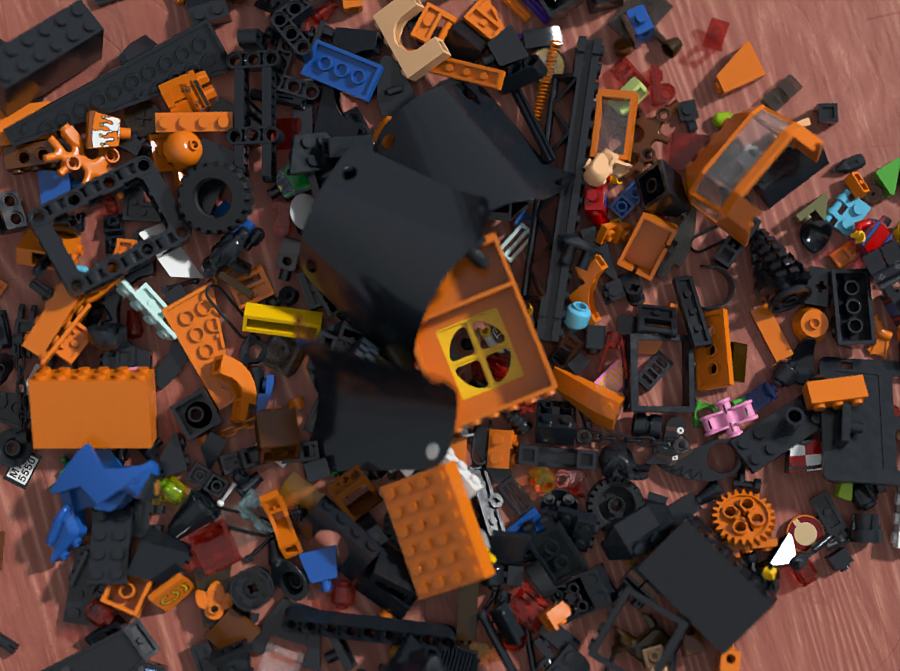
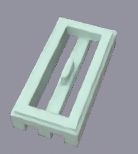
[501,223,530,263]

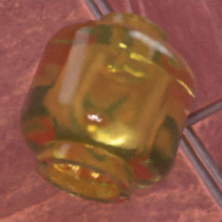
[527,466,556,494]

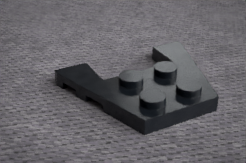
[249,598,321,671]

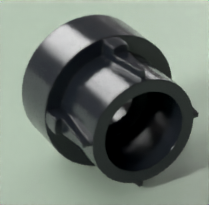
[848,513,883,543]

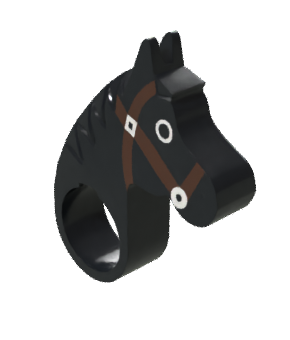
[645,417,742,481]

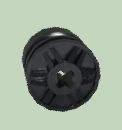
[229,566,276,611]

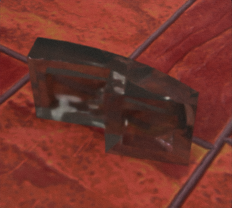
[760,74,803,112]

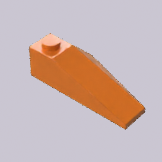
[552,366,626,431]

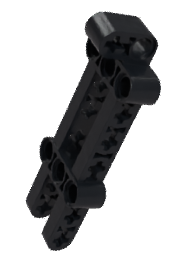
[226,28,285,183]

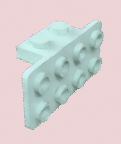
[115,280,177,340]

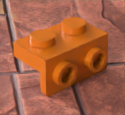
[487,429,519,469]

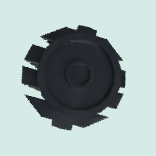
[749,226,812,313]

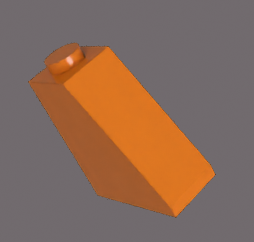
[713,41,765,97]

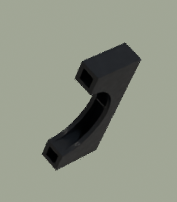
[313,27,384,138]
[100,254,157,369]

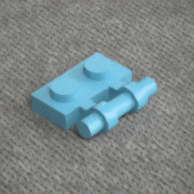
[825,189,871,238]

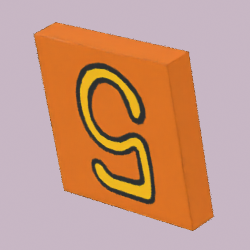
[148,572,197,612]

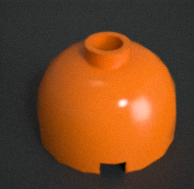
[163,130,203,170]

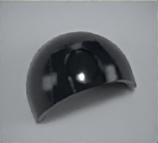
[799,220,833,253]

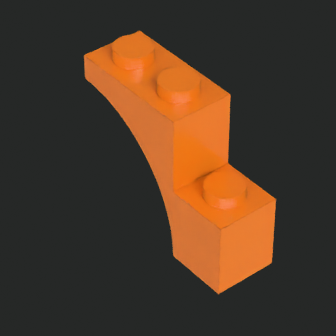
[569,254,609,325]

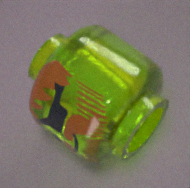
[160,476,187,505]

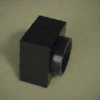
[169,388,225,441]

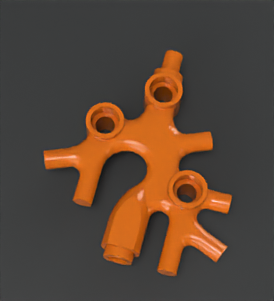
[43,123,124,200]

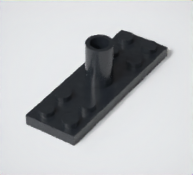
[729,394,821,475]

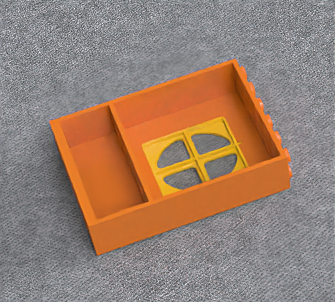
[414,232,558,434]

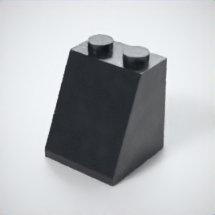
[635,159,690,218]
[126,526,193,583]

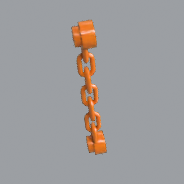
[198,395,305,445]

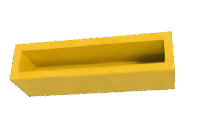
[242,302,323,338]

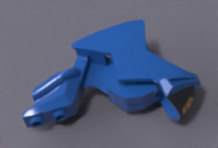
[46,444,161,563]

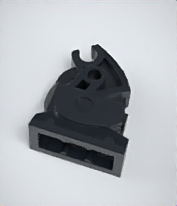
[209,638,254,671]

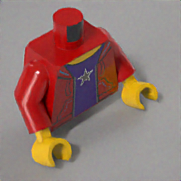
[584,175,622,226]

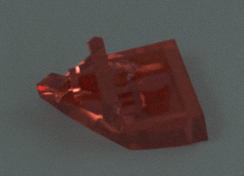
[471,347,509,383]

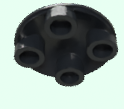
[540,489,579,522]

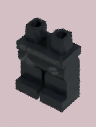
[859,239,900,298]

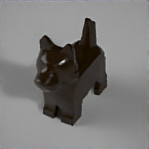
[612,613,668,669]

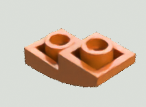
[595,222,633,245]

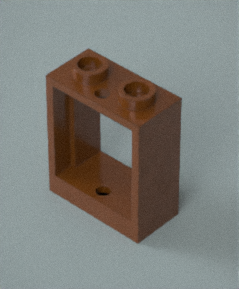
[325,464,383,522]

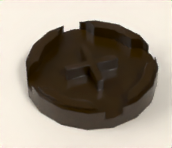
[124,100,161,138]

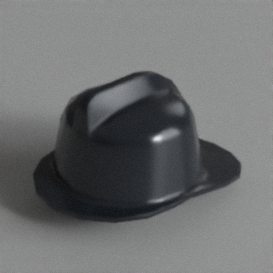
[270,559,309,601]

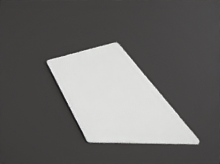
[139,222,203,279]

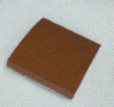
[204,606,261,649]

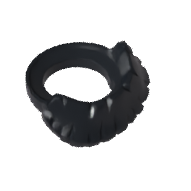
[239,335,267,367]

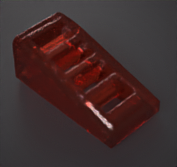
[609,57,650,88]

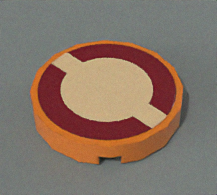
[785,515,825,553]

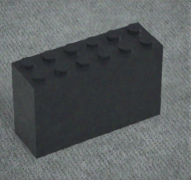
[0,0,104,117]
[637,514,778,655]

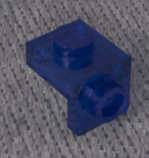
[745,382,778,411]

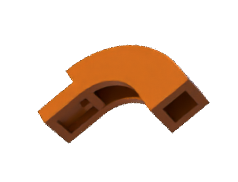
[211,355,257,423]
[259,489,303,559]

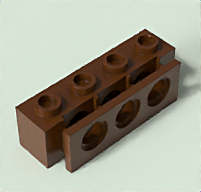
[2,138,85,175]

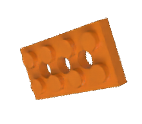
[694,309,734,392]

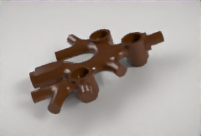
[608,99,681,180]

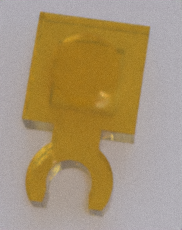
[469,642,501,663]

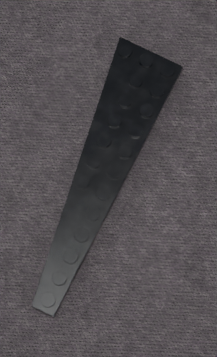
[3,18,233,147]

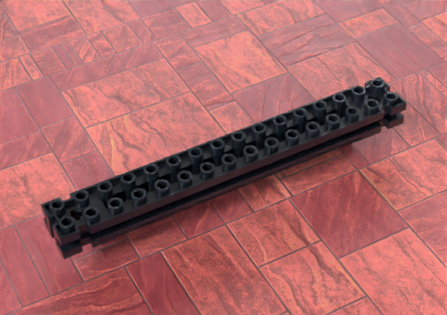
[520,36,604,345]

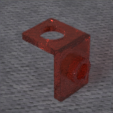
[703,17,730,52]

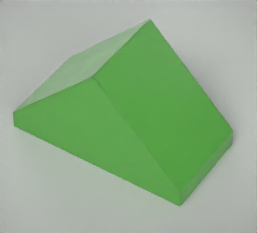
[870,158,900,198]

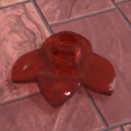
[553,469,587,498]

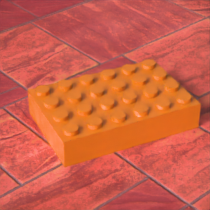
[380,460,495,600]

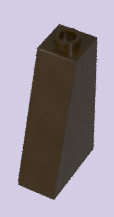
[456,581,479,644]

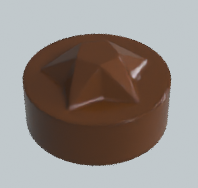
[613,38,633,57]
[864,184,883,204]

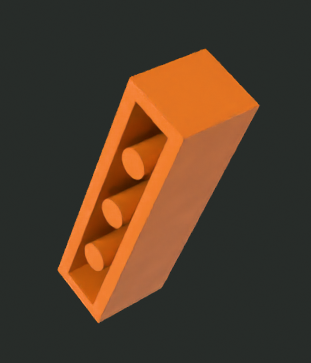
[22,282,87,357]

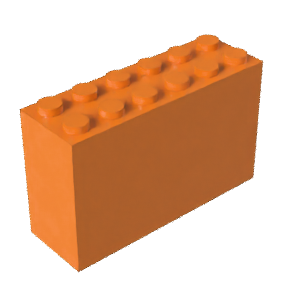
[28,366,158,449]

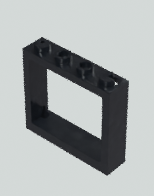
[622,333,697,413]
[587,586,691,671]

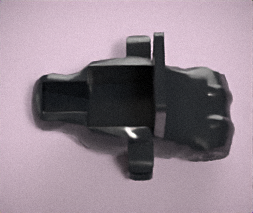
[201,226,252,278]

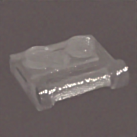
[258,641,305,671]

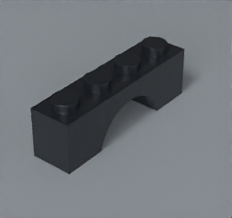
[517,445,597,470]

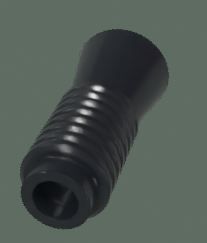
[463,235,491,271]

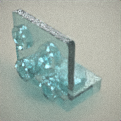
[236,489,274,533]

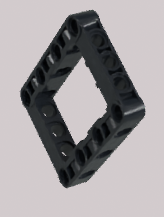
[28,155,192,299]

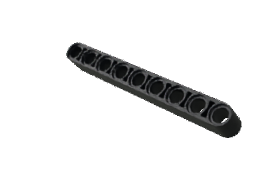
[281,607,456,651]

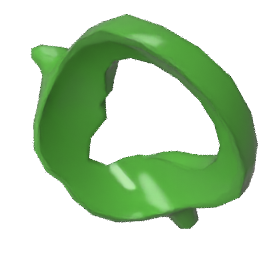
[692,399,718,429]

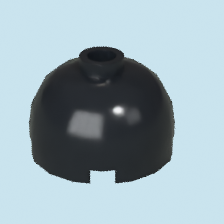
[87,323,128,355]

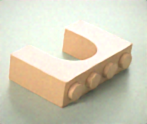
[373,0,451,82]

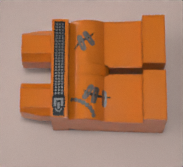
[158,69,217,112]

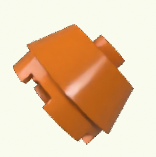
[792,306,830,343]

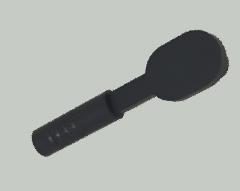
[790,533,832,571]

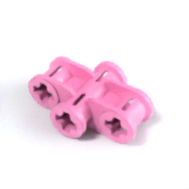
[699,397,758,439]

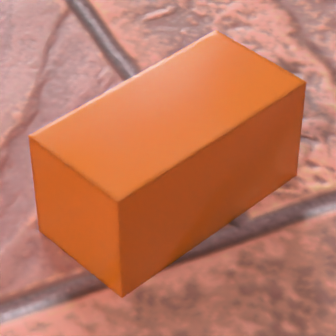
[844,172,870,199]

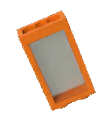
[590,88,639,163]

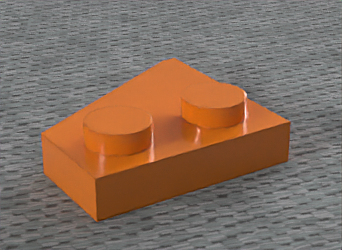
[463,0,504,41]

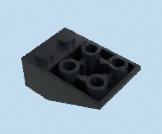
[550,562,618,624]

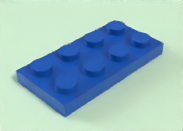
[300,39,384,103]

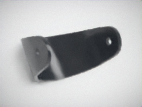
[699,265,736,310]
[791,337,825,385]

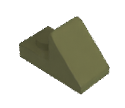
[792,192,828,224]

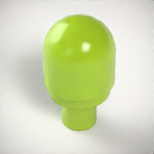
[712,111,735,128]

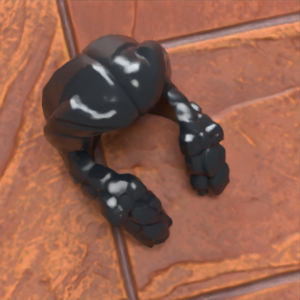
[598,443,650,481]

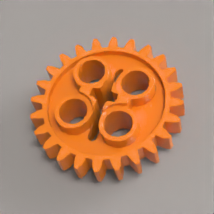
[711,489,776,549]

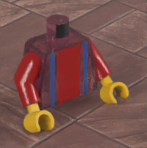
[846,215,893,265]

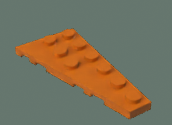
[161,282,234,410]

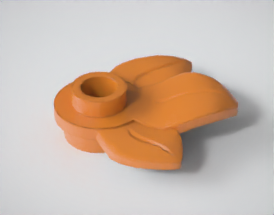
[195,581,234,620]

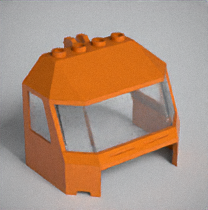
[685,104,824,247]

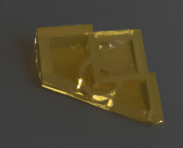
[278,471,325,510]

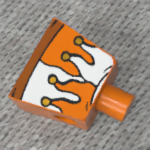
[85,111,131,149]

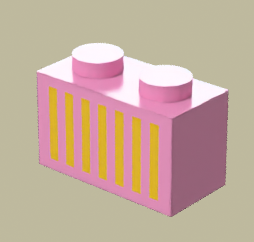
[594,359,623,392]

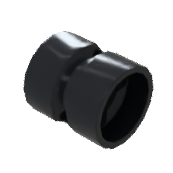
[631,413,662,440]

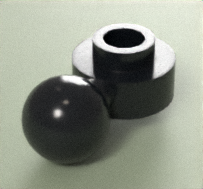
[266,286,299,307]

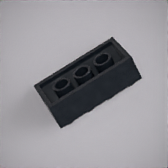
[752,130,829,209]
[830,269,876,349]

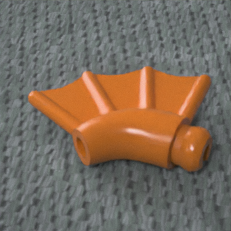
[866,314,893,359]

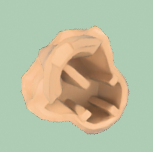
[583,148,633,187]

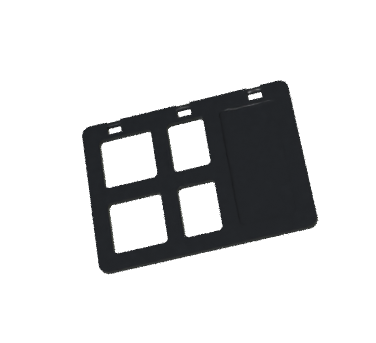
[818,357,900,487]

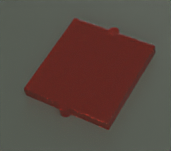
[273,117,301,150]

